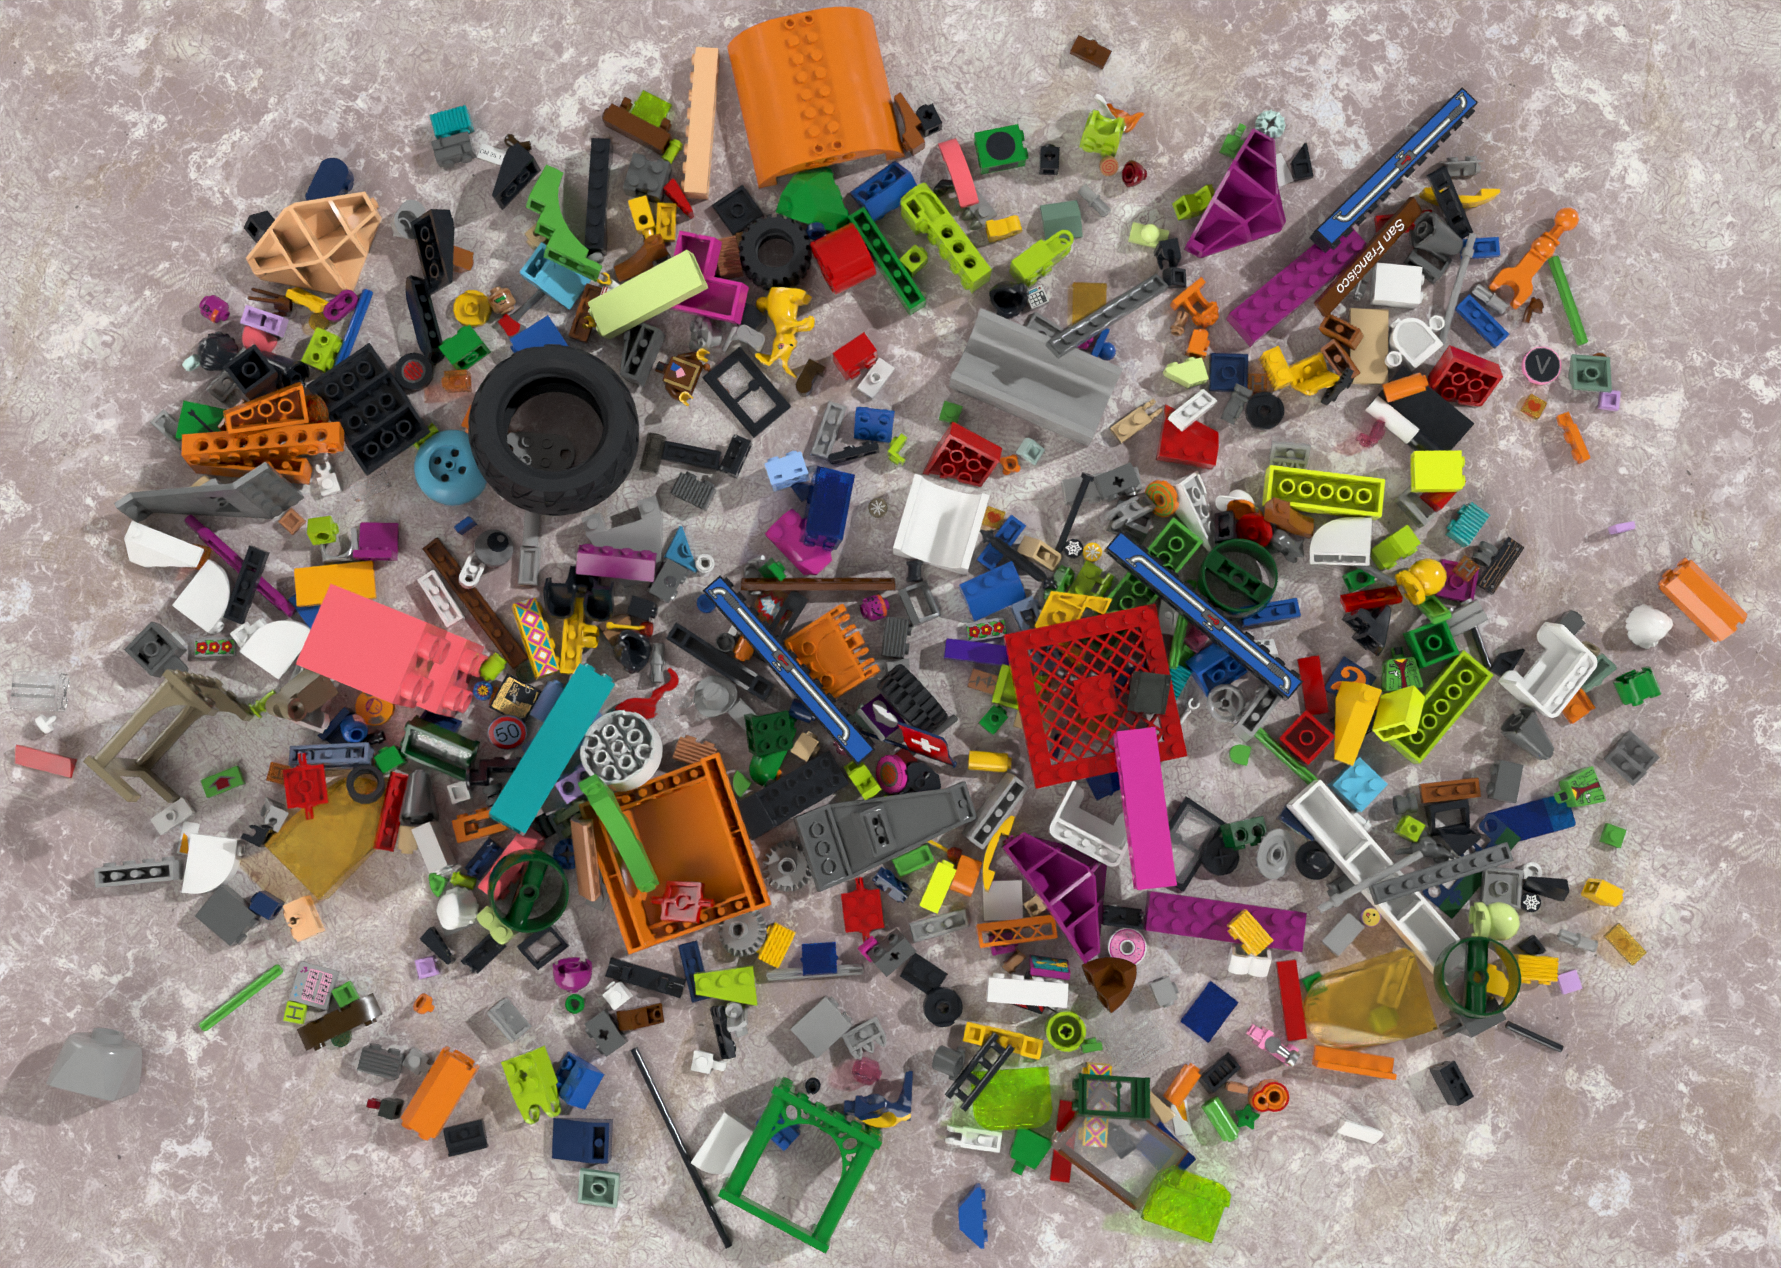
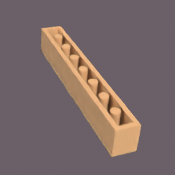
[681,47,720,200]

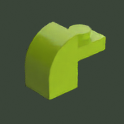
[1172,184,1215,221]
[843,761,882,801]

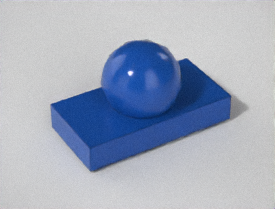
[1091,328,1116,361]

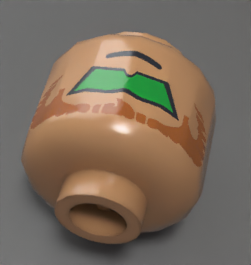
[487,286,516,316]

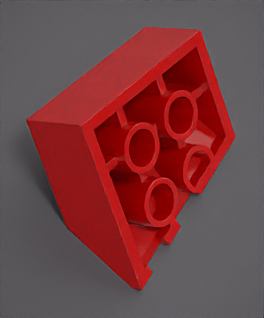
[1427,345,1503,406]
[1156,404,1219,470]
[923,422,1002,487]

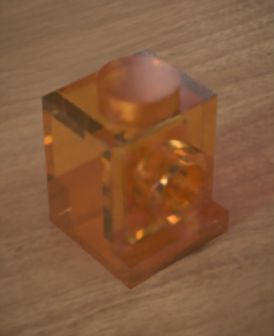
[441,369,472,393]

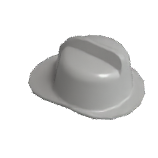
[391,199,426,240]

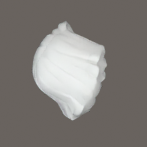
[1625,604,1673,649]
[436,886,479,930]

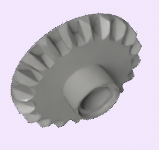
[1255,828,1295,879]
[763,841,812,892]
[718,910,767,957]

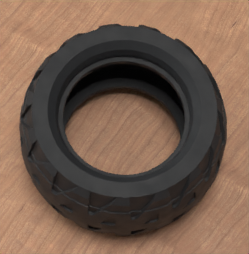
[468,344,639,516]

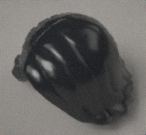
[989,281,1029,319]
[197,331,239,371]
[613,630,652,674]

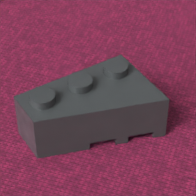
[620,322,666,387]

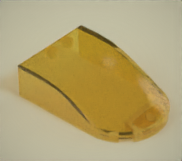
[264,777,386,900]
[1303,947,1438,1050]

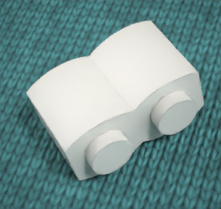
[1227,943,1272,977]

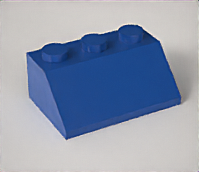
[849,161,917,222]
[958,561,1027,622]
[1185,643,1249,697]

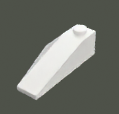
[1170,470,1220,552]
[124,521,204,568]

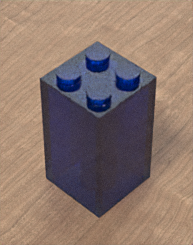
[799,466,855,551]

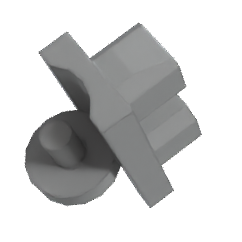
[725,1002,748,1038]

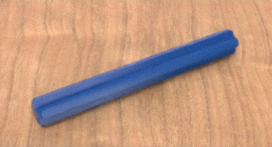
[333,289,373,367]

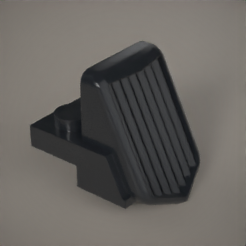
[1341,604,1392,656]

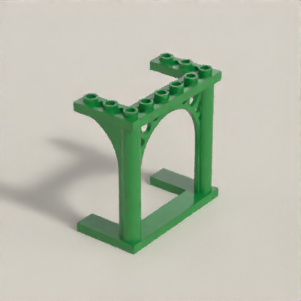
[718,1077,883,1254]

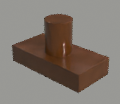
[1070,35,1112,70]

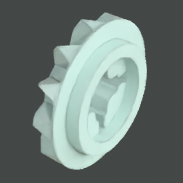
[1255,109,1286,139]

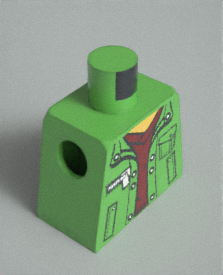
[1381,647,1423,692]
[1554,766,1606,808]

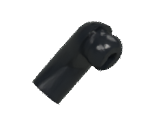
[933,179,955,197]

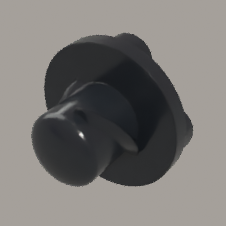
[1295,841,1335,880]

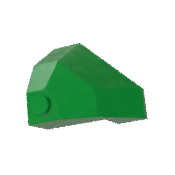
[776,166,849,231]

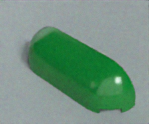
[749,716,797,787]

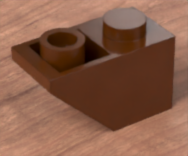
[616,1003,664,1031]

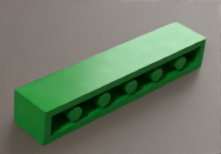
[848,207,926,316]

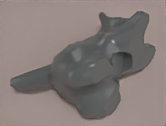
[1264,522,1304,563]
[1395,831,1455,865]

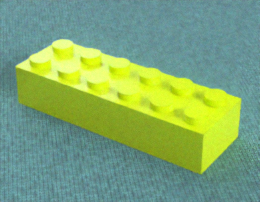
[1262,465,1385,521]

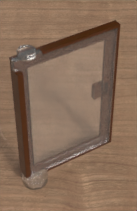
[1051,1083,1189,1217]

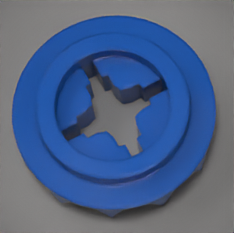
[552,838,576,870]

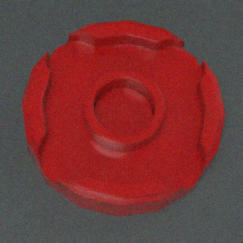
[1236,512,1272,547]

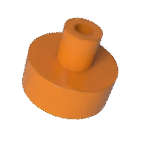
[413,993,435,1015]

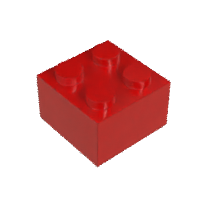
[832,332,877,381]
[1278,710,1335,765]

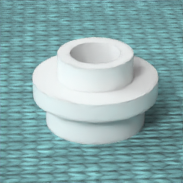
[695,554,715,573]

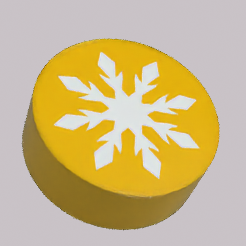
[1082,542,1102,562]

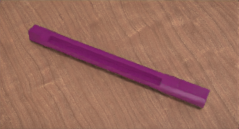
[184,514,296,618]

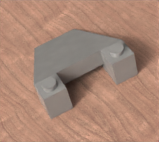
[581,496,663,588]

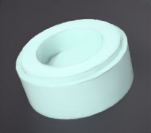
[182,354,200,371]

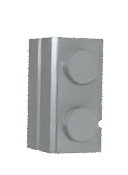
[1446,598,1489,638]

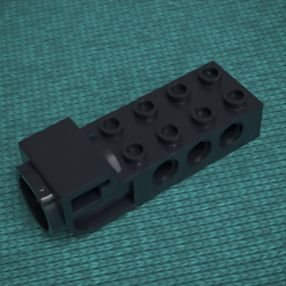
[737,750,849,841]

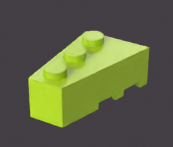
[694,965,758,1006]

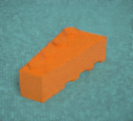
[223,382,309,434]

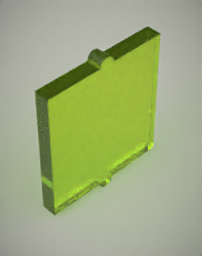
[631,90,672,128]

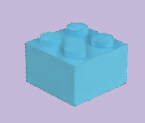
[1327,757,1388,812]

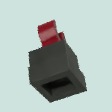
[366,1097,404,1120]

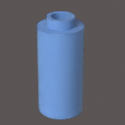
[530,679,564,722]

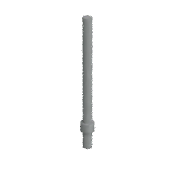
[1439,233,1477,346]
[1317,850,1423,913]

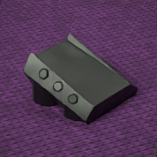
[1127,671,1172,715]

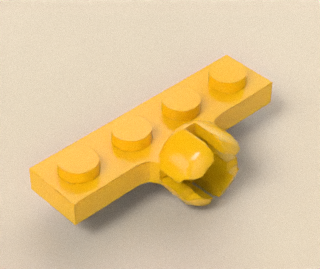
[560,597,599,674]

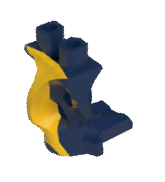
[844,1071,913,1128]

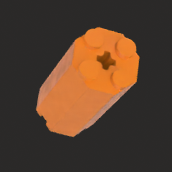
[1658,557,1748,643]
[401,1046,480,1141]

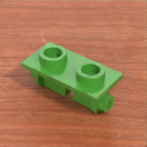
[1043,565,1075,600]

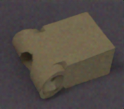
[265,668,339,722]

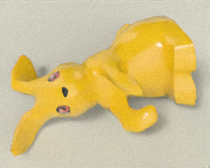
[755,287,815,378]

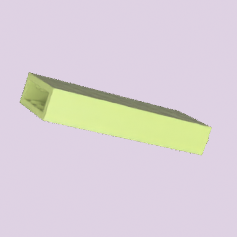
[588,250,708,340]

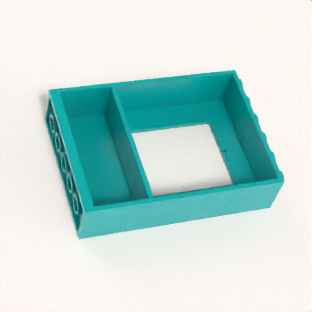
[489,663,615,836]

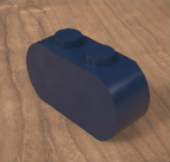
[305,158,354,201]

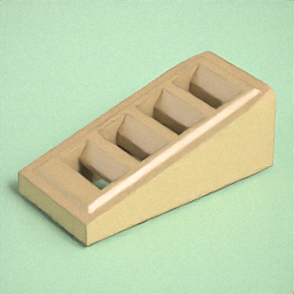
[1150,1091,1176,1124]

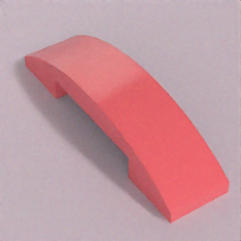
[938,138,979,209]

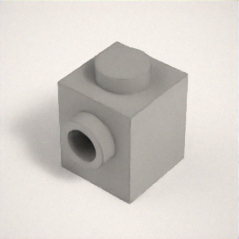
[1148,975,1179,1008]

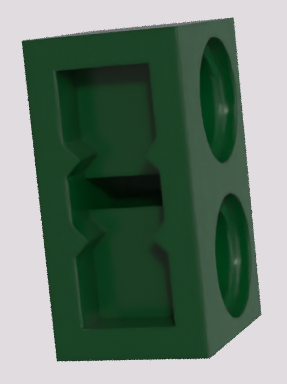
[1220,816,1267,851]

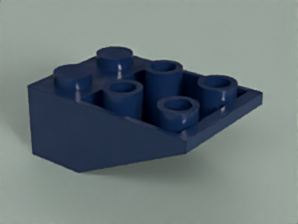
[552,1118,613,1164]

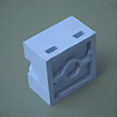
[764,451,810,492]

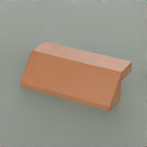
[570,813,601,901]

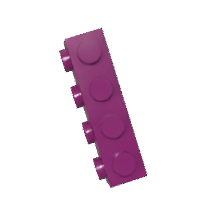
[576,544,657,582]

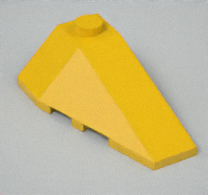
[1334,681,1382,766]

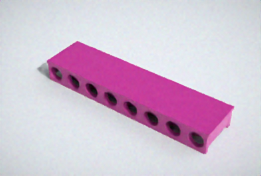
[1113,727,1177,890]

